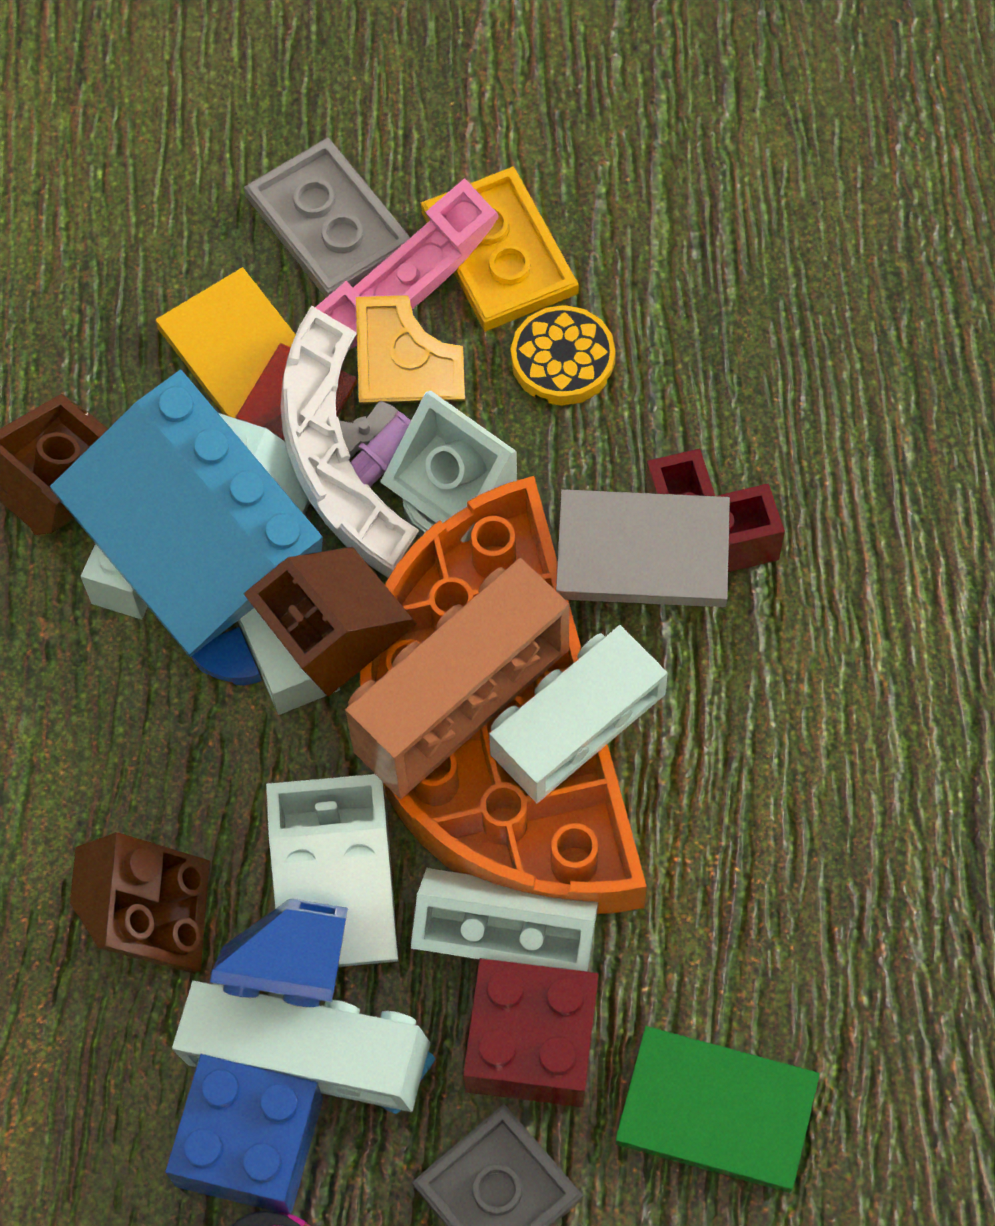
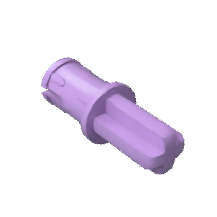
[350,411,411,487]

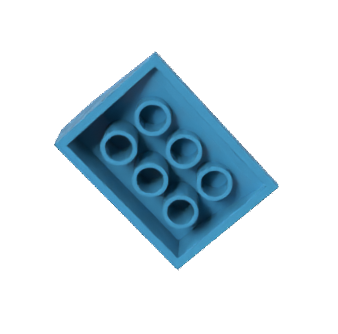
[50,369,323,657]

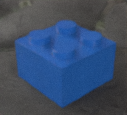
[165,1054,323,1214]

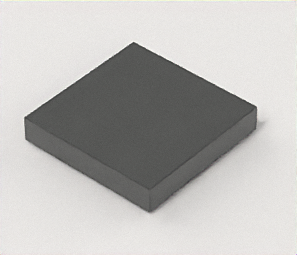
[412,1104,583,1226]

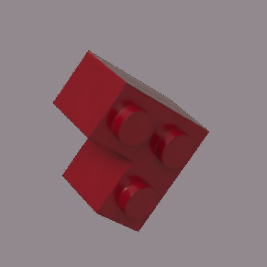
[645,448,785,572]

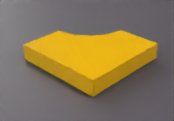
[356,295,465,404]

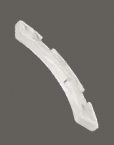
[281,306,419,578]

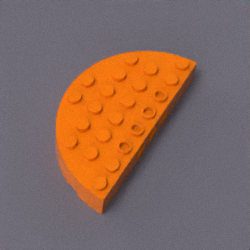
[360,476,647,914]

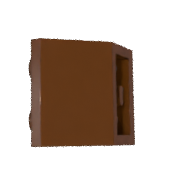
[243,547,417,697]

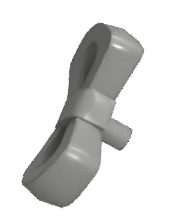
[339,401,398,460]

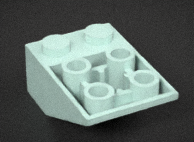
[266,774,398,967]

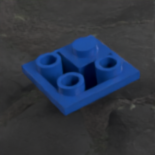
[210,898,348,1007]

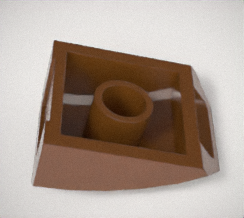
[0,394,108,535]

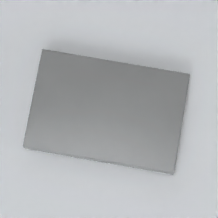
[244,137,410,298]
[556,490,730,607]

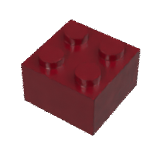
[463,958,599,1108]

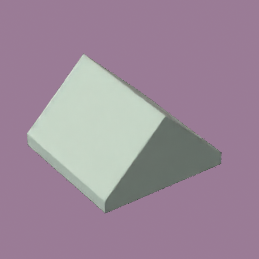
[380,391,517,543]

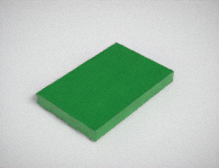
[615,1026,820,1193]

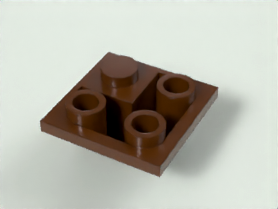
[70,832,210,974]

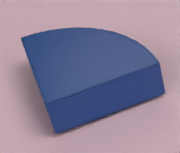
[191,627,262,686]

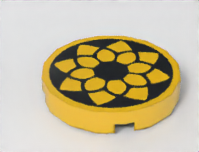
[511,305,616,406]

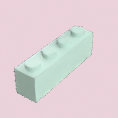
[172,981,430,1112]

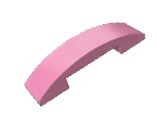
[315,178,499,350]

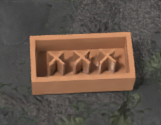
[345,558,570,800]

